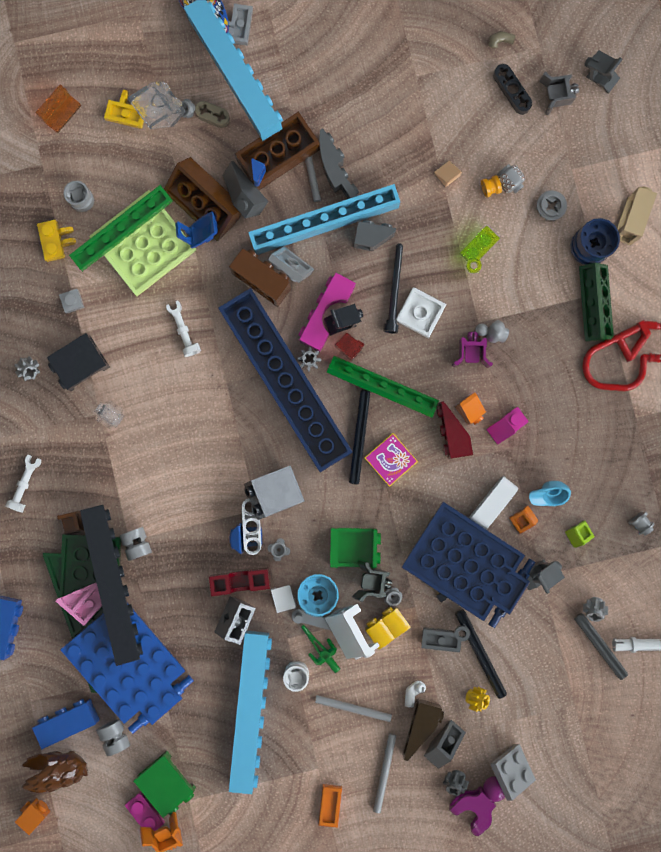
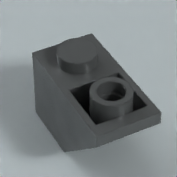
[354,220,396,251]

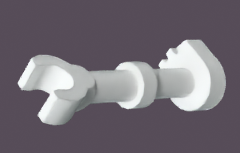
[166,301,201,357]
[5,455,41,513]

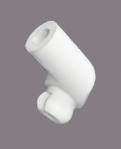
[405,681,426,707]

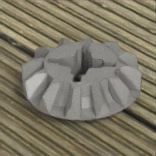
[536,190,567,221]

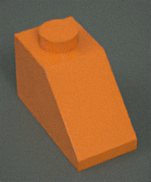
[455,392,486,425]

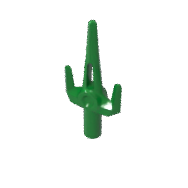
[301,625,341,673]

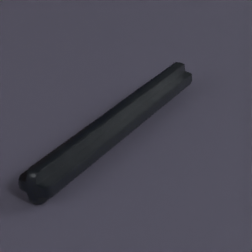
[349,390,370,485]
[455,609,507,699]

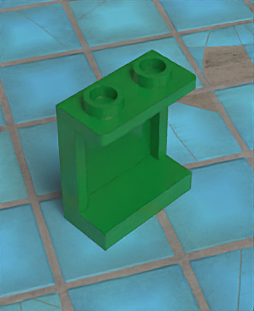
[330,528,381,568]
[133,751,196,818]

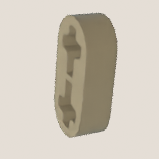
[195,101,230,128]

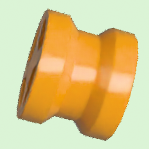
[481,175,502,198]

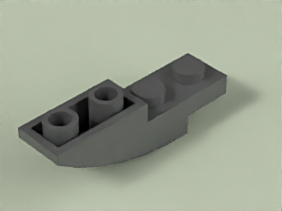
[319,129,359,199]

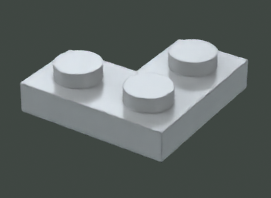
[228,4,253,46]

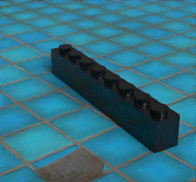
[80,505,143,666]

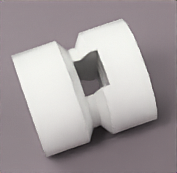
[283,661,309,692]

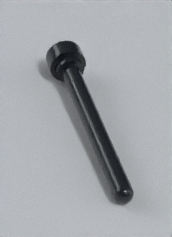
[383,243,403,334]

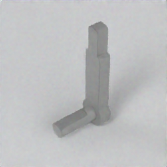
[292,609,331,630]

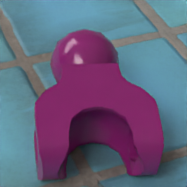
[449,776,505,836]

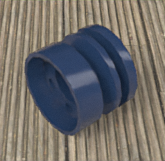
[570,218,620,265]

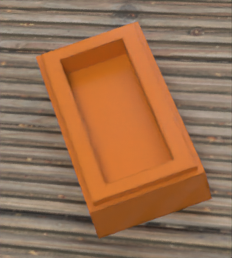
[318,784,342,828]

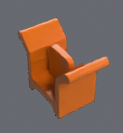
[140,812,183,852]

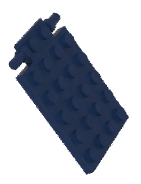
[401,502,536,629]

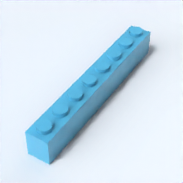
[184,0,283,141]
[248,184,400,255]
[229,631,272,794]

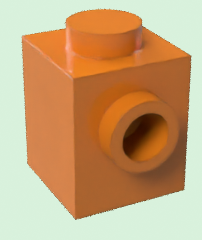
[15,798,50,835]

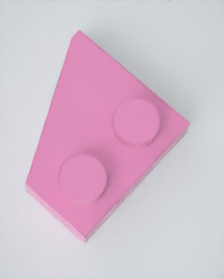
[55,583,102,626]

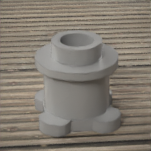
[628,511,654,536]

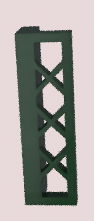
[579,263,614,342]

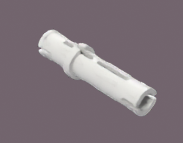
[612,637,661,653]

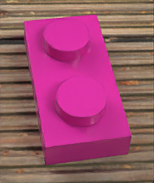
[125,791,165,831]

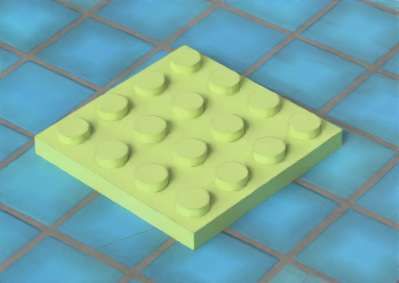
[89,190,196,296]

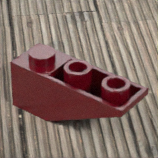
[437,401,473,459]

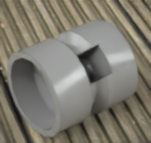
[63,180,95,212]
[119,527,152,561]
[96,719,130,756]

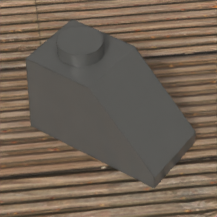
[424,720,466,769]

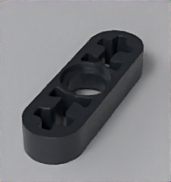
[493,64,532,115]

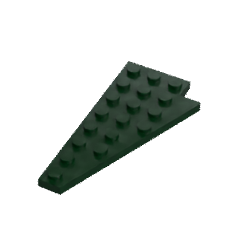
[43,534,122,693]

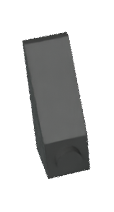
[222,161,269,219]

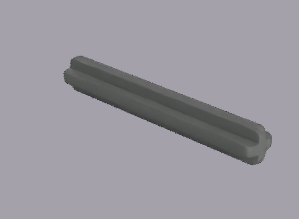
[574,613,628,680]

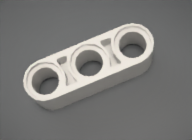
[469,476,519,529]
[241,499,261,555]

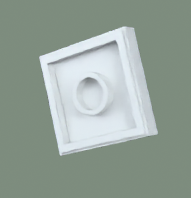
[396,287,447,338]

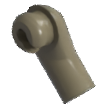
[488,31,516,48]

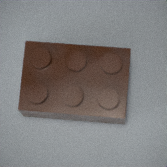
[229,248,291,307]

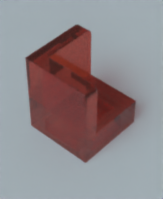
[335,333,365,361]

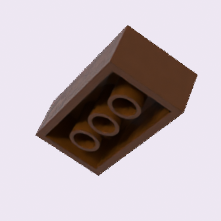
[235,111,320,190]

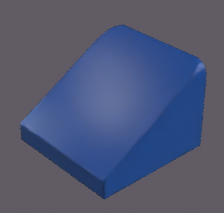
[251,159,266,187]

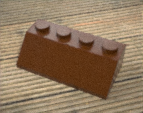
[164,157,242,241]

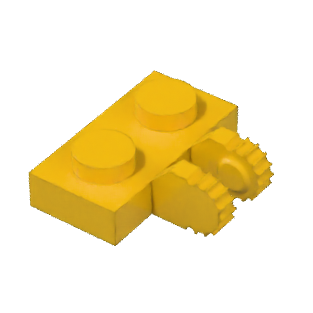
[104,90,147,129]
[37,220,76,262]

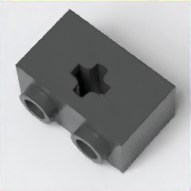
[214,596,256,645]

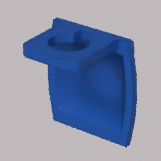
[175,212,218,248]
[229,523,262,554]

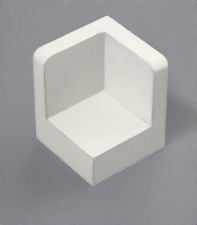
[271,585,296,613]

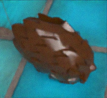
[22,751,88,793]

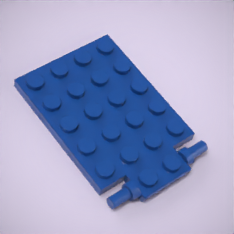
[60,602,194,734]

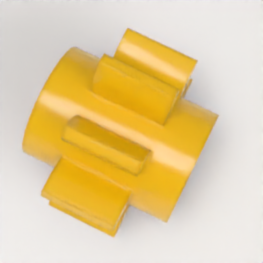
[465,687,490,712]

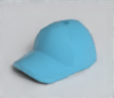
[529,481,571,506]

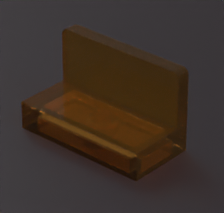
[35,84,81,133]

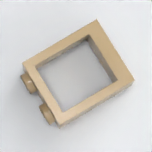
[617,186,657,246]

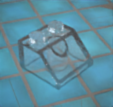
[128,81,186,129]

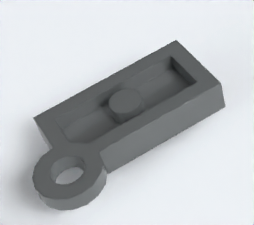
[421,625,470,653]

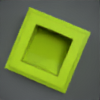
[565,520,595,548]

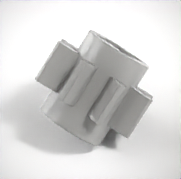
[298,347,321,372]
[14,356,40,381]
[583,597,608,622]

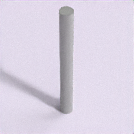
[315,695,392,722]
[373,733,396,813]

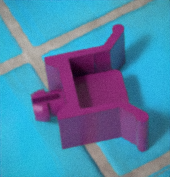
[452,332,493,368]

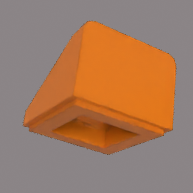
[509,506,538,534]

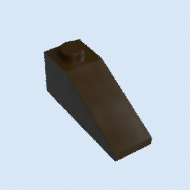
[402,698,444,761]

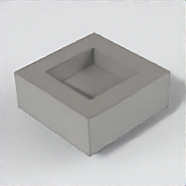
[59,289,85,314]

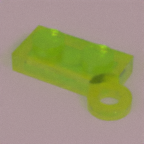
[460,225,500,274]

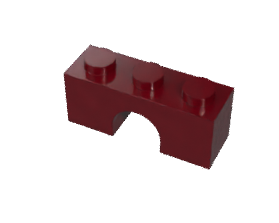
[209,567,271,597]

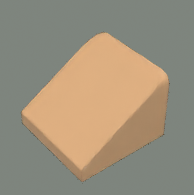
[434,161,462,187]

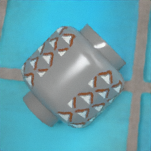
[497,164,525,194]

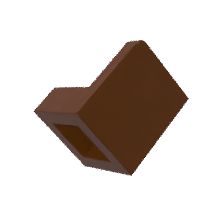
[57,511,84,534]

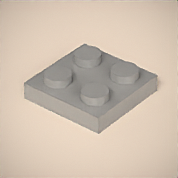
[268,247,314,283]
[490,744,536,801]

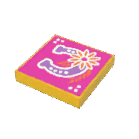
[364,433,418,487]

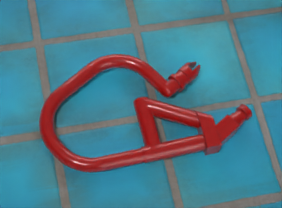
[583,320,661,391]

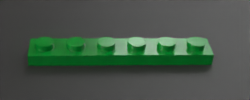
[69,185,173,272]
[326,356,439,418]

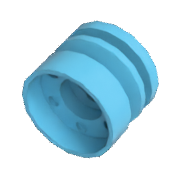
[298,574,339,617]

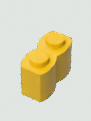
[365,606,410,650]

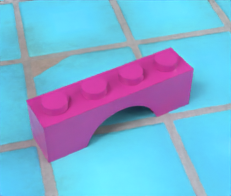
[298,273,356,353]

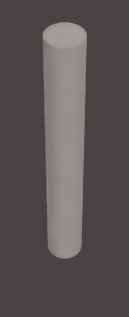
[305,156,321,202]

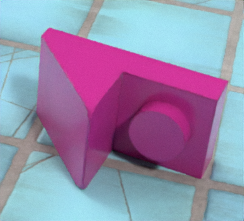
[486,407,529,445]

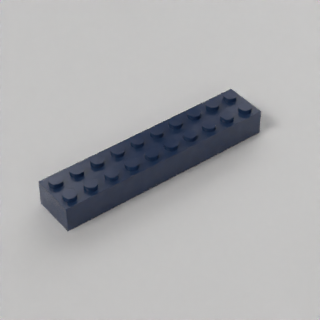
[218,288,353,473]

